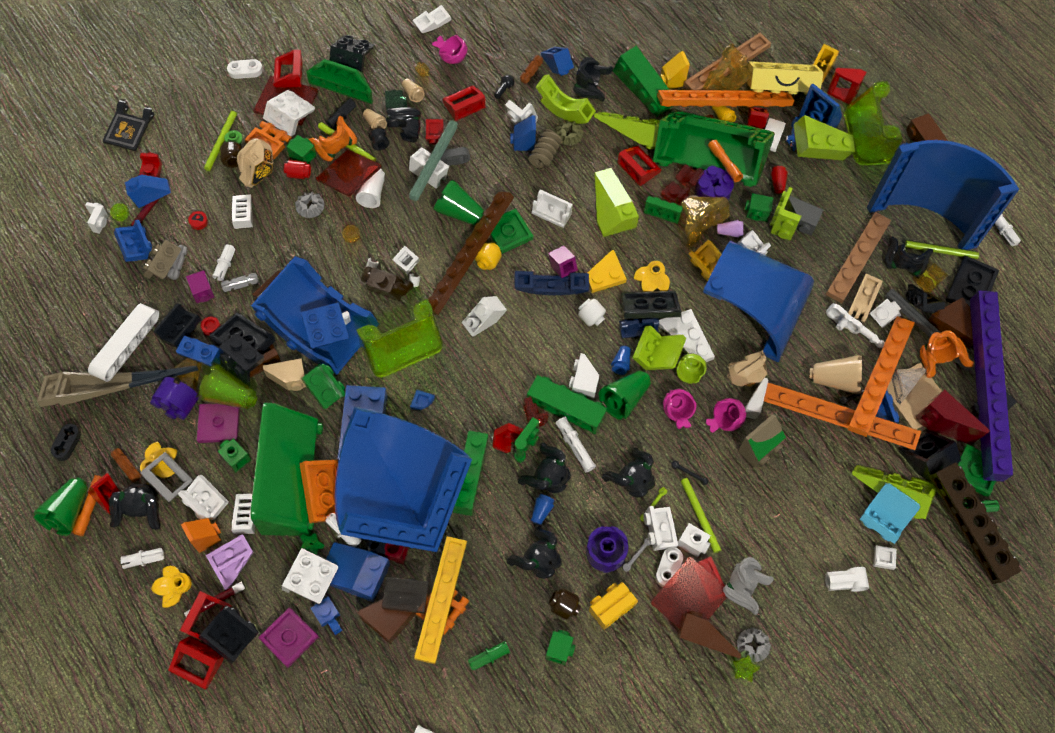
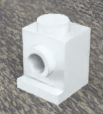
[392,246,420,274]

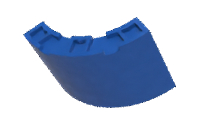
[251,256,379,375]

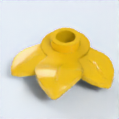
[634,261,670,292]
[140,442,177,478]
[151,566,192,608]

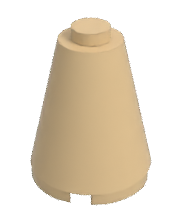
[810,355,862,394]

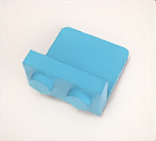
[860,483,920,544]

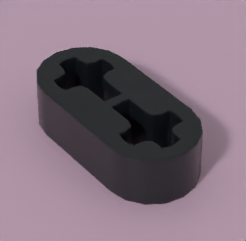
[51,424,81,461]

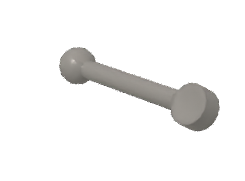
[623,538,650,572]

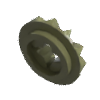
[555,120,583,146]

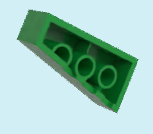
[613,46,673,117]

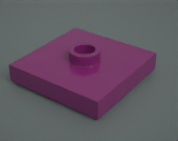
[197,403,240,443]
[258,607,319,668]

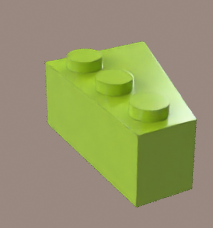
[794,115,855,161]

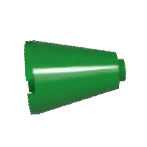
[433,180,484,226]
[598,371,651,420]
[33,478,88,536]

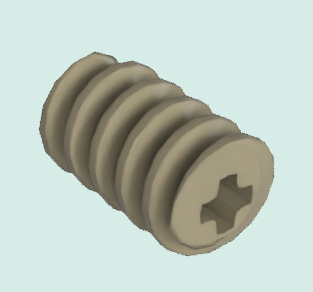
[528,129,562,168]

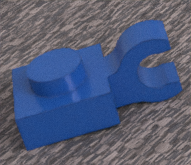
[311,597,343,636]

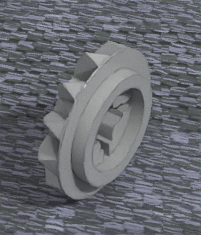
[295,192,325,218]
[737,627,771,662]

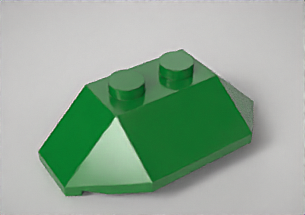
[306,59,373,104]

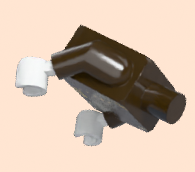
[361,258,420,302]

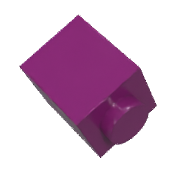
[548,246,578,278]
[186,270,214,303]

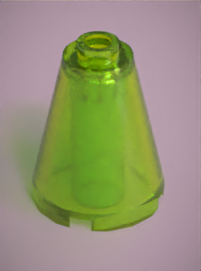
[199,364,258,409]

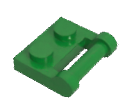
[514,417,540,463]

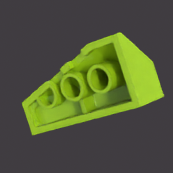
[594,112,660,149]
[594,168,639,237]
[852,465,936,519]

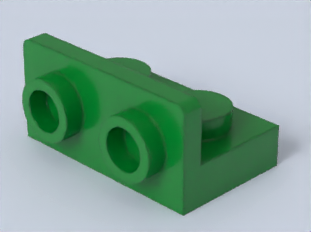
[644,196,683,224]
[300,363,345,410]

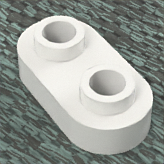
[227,59,263,79]
[655,547,683,588]

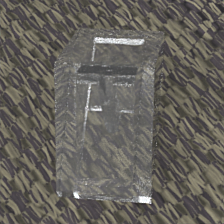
[892,368,926,404]

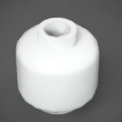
[578,298,606,326]

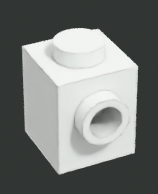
[678,523,711,558]

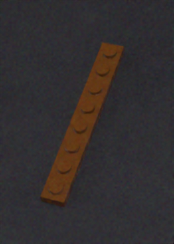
[423,192,514,315]

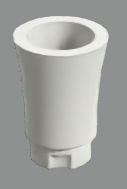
[356,167,385,208]

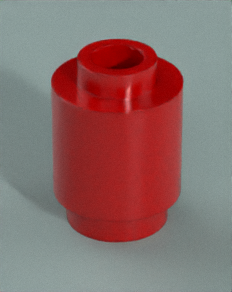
[284,160,311,180]

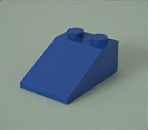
[799,84,842,128]
[326,542,390,603]

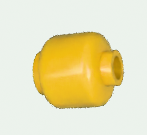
[475,242,502,270]

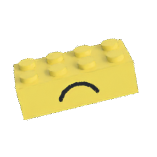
[746,61,823,95]

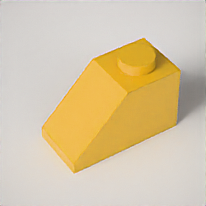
[659,51,690,90]

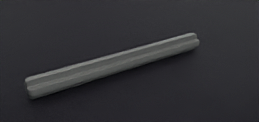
[885,289,975,371]

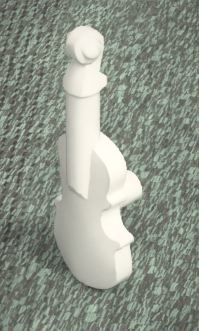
[826,303,885,348]

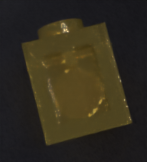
[916,263,948,293]

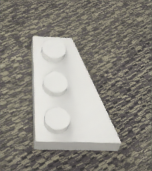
[659,309,715,362]

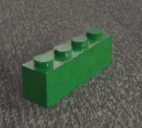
[526,375,607,435]
[453,431,488,516]

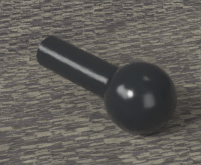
[494,75,515,99]

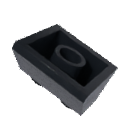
[899,430,961,481]

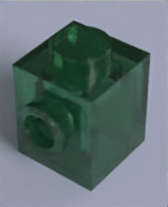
[385,90,407,118]

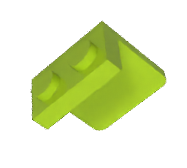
[770,187,801,241]
[633,326,686,370]

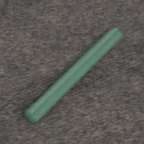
[409,120,458,201]

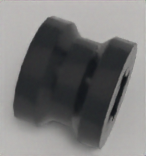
[369,128,390,151]

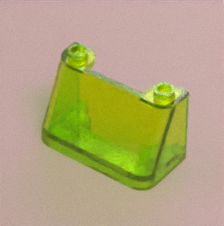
[844,81,903,165]
[356,299,443,378]

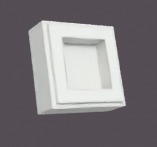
[873,545,897,570]

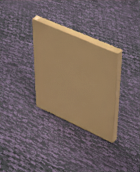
[887,363,942,429]

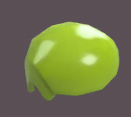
[676,353,707,384]

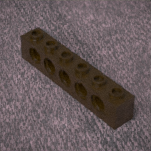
[929,462,1021,584]

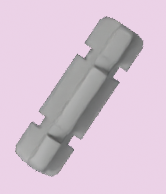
[167,245,188,280]
[221,273,259,292]

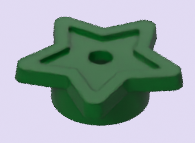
[300,533,325,555]

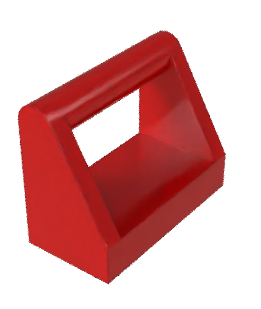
[273,50,303,87]
[827,68,867,105]
[442,85,486,121]
[617,146,662,186]
[180,591,232,640]
[168,636,224,690]

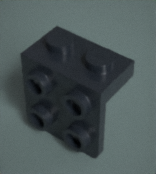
[329,35,374,72]
[219,333,264,389]
[198,606,259,664]

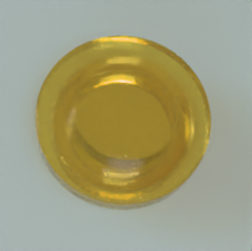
[414,62,430,78]
[342,225,361,243]

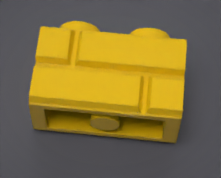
[589,582,638,630]

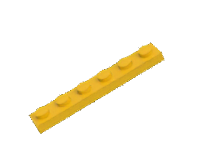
[414,536,467,665]

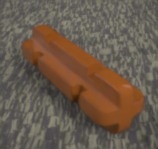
[520,55,543,84]
[111,448,141,482]

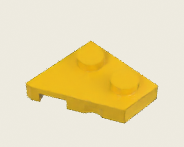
[588,250,627,293]

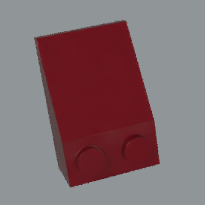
[915,389,990,445]

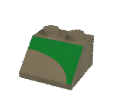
[738,414,786,468]

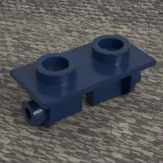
[619,318,659,338]

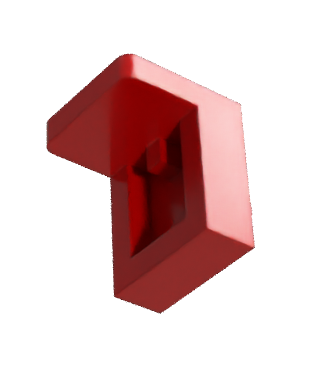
[425,119,444,144]

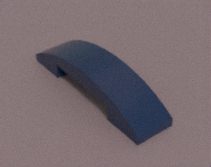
[515,271,589,295]

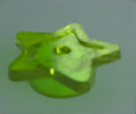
[733,655,760,682]

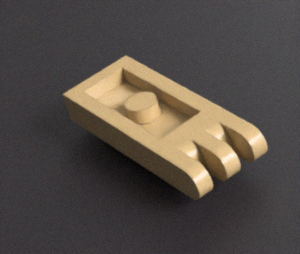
[848,274,883,323]

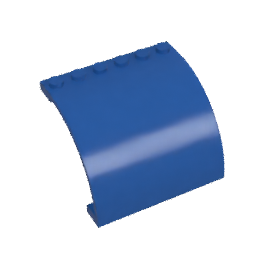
[867,140,1019,250]

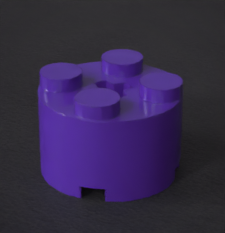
[695,166,734,209]
[150,377,199,420]
[586,526,628,573]

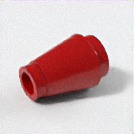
[770,166,788,194]

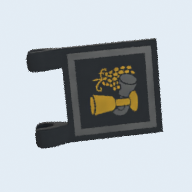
[103,100,155,151]

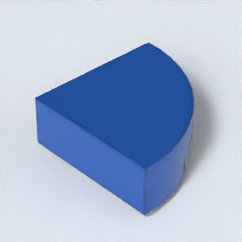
[410,390,435,410]

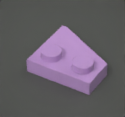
[206,534,254,590]

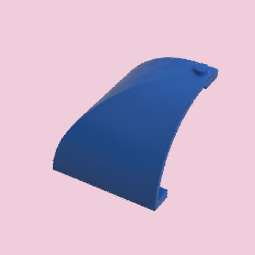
[703,241,814,362]
[335,407,472,552]

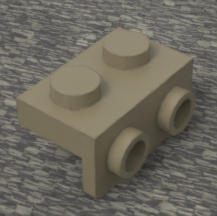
[143,239,181,280]

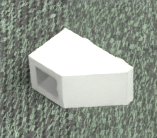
[462,296,507,336]
[569,353,599,400]

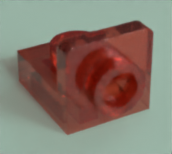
[675,164,704,189]
[660,181,690,206]
[523,397,549,427]

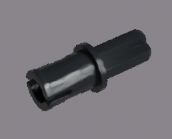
[326,99,356,129]

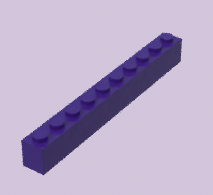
[970,291,1013,482]

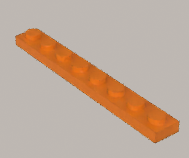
[657,90,794,107]
[848,316,915,437]
[764,382,922,450]

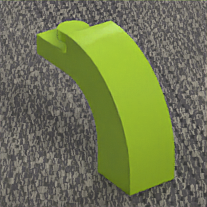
[536,74,596,124]

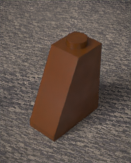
[928,297,973,349]
[357,588,423,644]

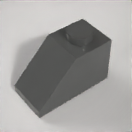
[785,196,823,236]

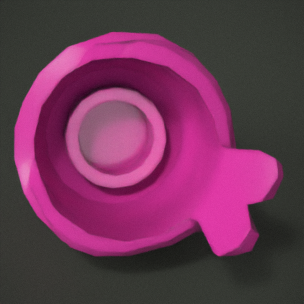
[432,35,467,64]
[663,389,697,429]
[706,398,746,433]

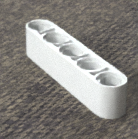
[88,303,159,382]

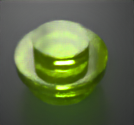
[110,203,129,221]

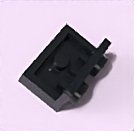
[906,284,945,313]
[154,303,202,348]

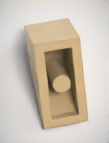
[263,358,306,391]

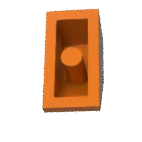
[181,518,222,553]

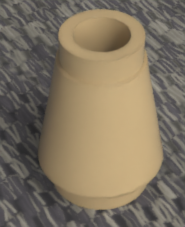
[402,79,425,103]
[363,108,387,130]

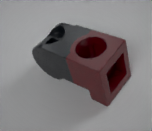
[366,540,409,565]

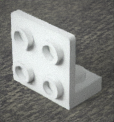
[263,90,315,136]
[282,548,338,604]

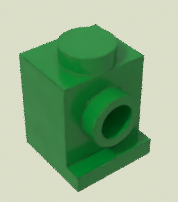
[218,438,251,473]

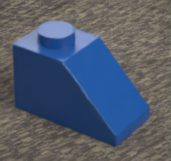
[540,47,574,76]
[510,115,536,151]
[125,175,171,208]

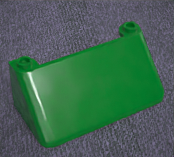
[653,111,775,187]
[250,402,323,536]

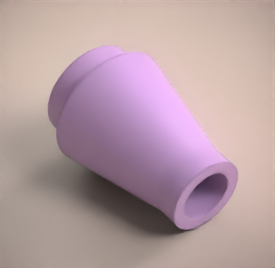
[717,220,743,238]

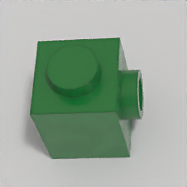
[286,135,317,164]
[744,193,774,222]
[545,630,576,666]

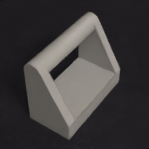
[140,452,194,503]

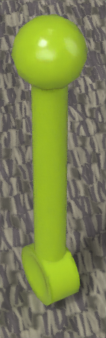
[640,487,667,522]

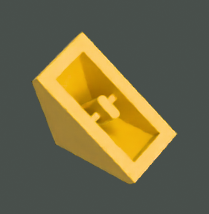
[813,44,839,83]

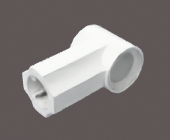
[825,567,869,592]

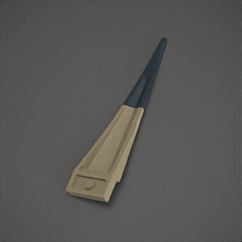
[37,366,199,407]

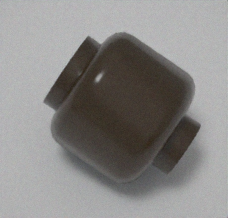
[219,141,242,168]
[548,588,581,620]

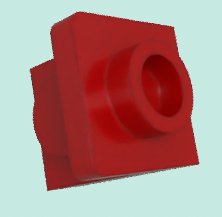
[139,152,162,177]
[493,423,524,453]

